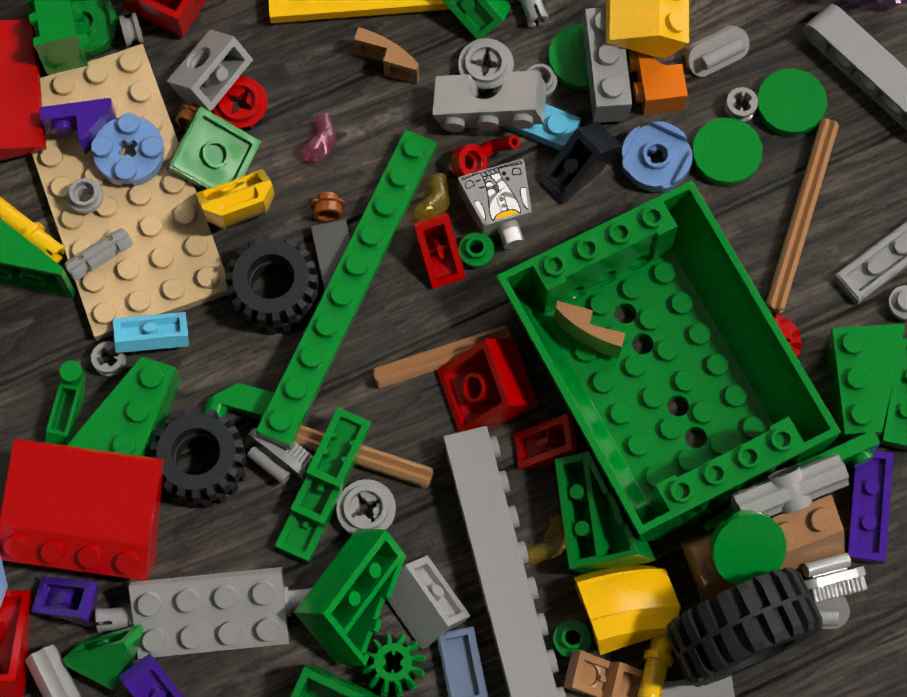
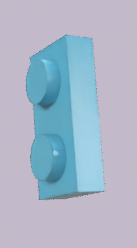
[502,104,581,150]
[113,312,189,353]

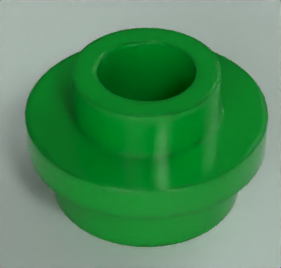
[459,232,494,268]
[553,620,591,658]

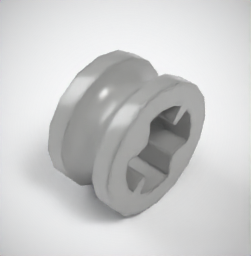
[119,12,144,47]
[725,87,758,122]
[91,341,126,377]

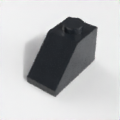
[539,122,622,204]

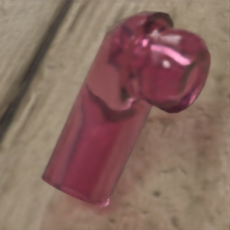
[302,113,337,162]

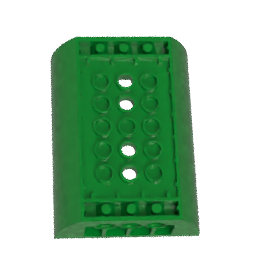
[497,180,841,541]

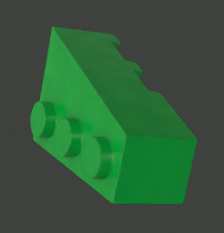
[27,0,92,75]
[825,324,906,445]
[67,356,182,457]
[555,451,656,574]
[294,529,406,667]

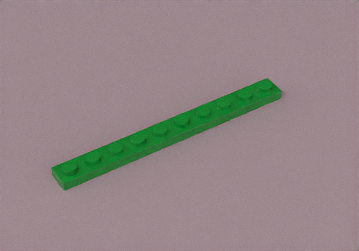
[256,129,438,450]

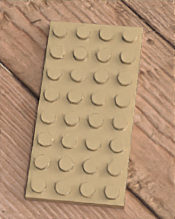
[32,44,228,341]

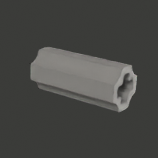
[25,644,81,697]

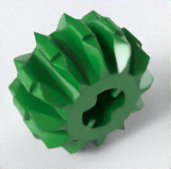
[361,632,426,697]

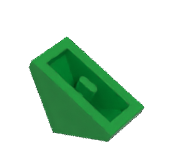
[63,624,144,690]

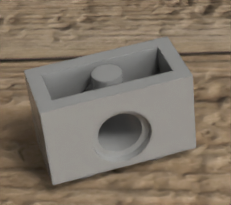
[167,29,253,112]

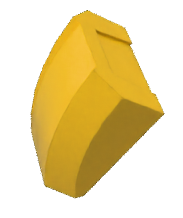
[196,169,274,230]
[574,565,681,655]

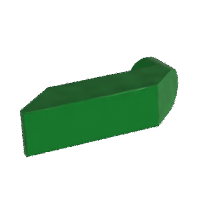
[45,360,86,446]
[203,383,274,420]

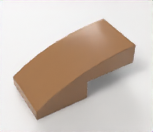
[354,27,419,85]
[553,301,625,359]
[563,650,643,697]

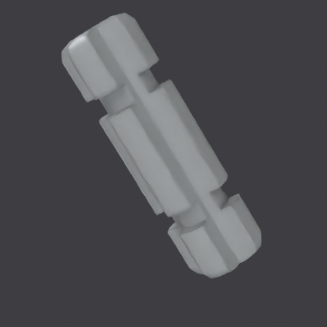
[65,228,133,280]

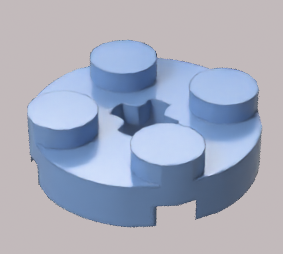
[91,113,164,186]
[621,121,693,193]

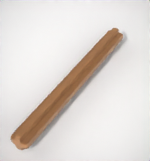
[765,118,839,313]

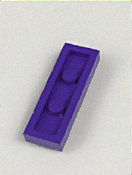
[846,451,894,565]

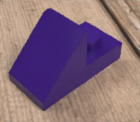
[40,98,117,154]
[31,576,99,627]
[119,653,184,697]

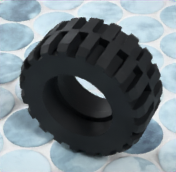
[666,567,823,687]

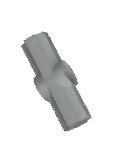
[730,453,849,516]

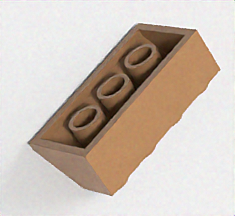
[681,494,845,602]

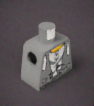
[458,158,532,249]

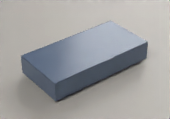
[437,626,488,697]

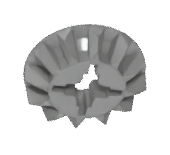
[458,38,514,92]
[336,479,396,536]

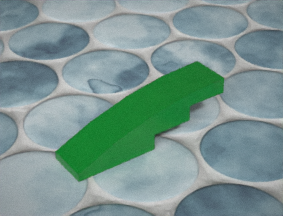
[275,407,372,564]

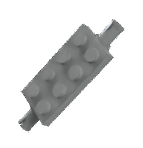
[95,567,312,659]

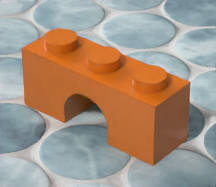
[628,50,688,115]

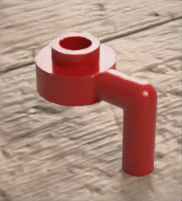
[451,135,520,177]

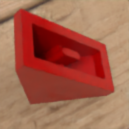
[413,213,466,289]
[514,413,577,470]

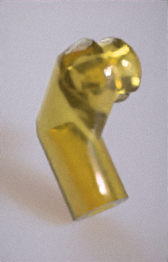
[415,173,450,221]
[526,515,566,566]

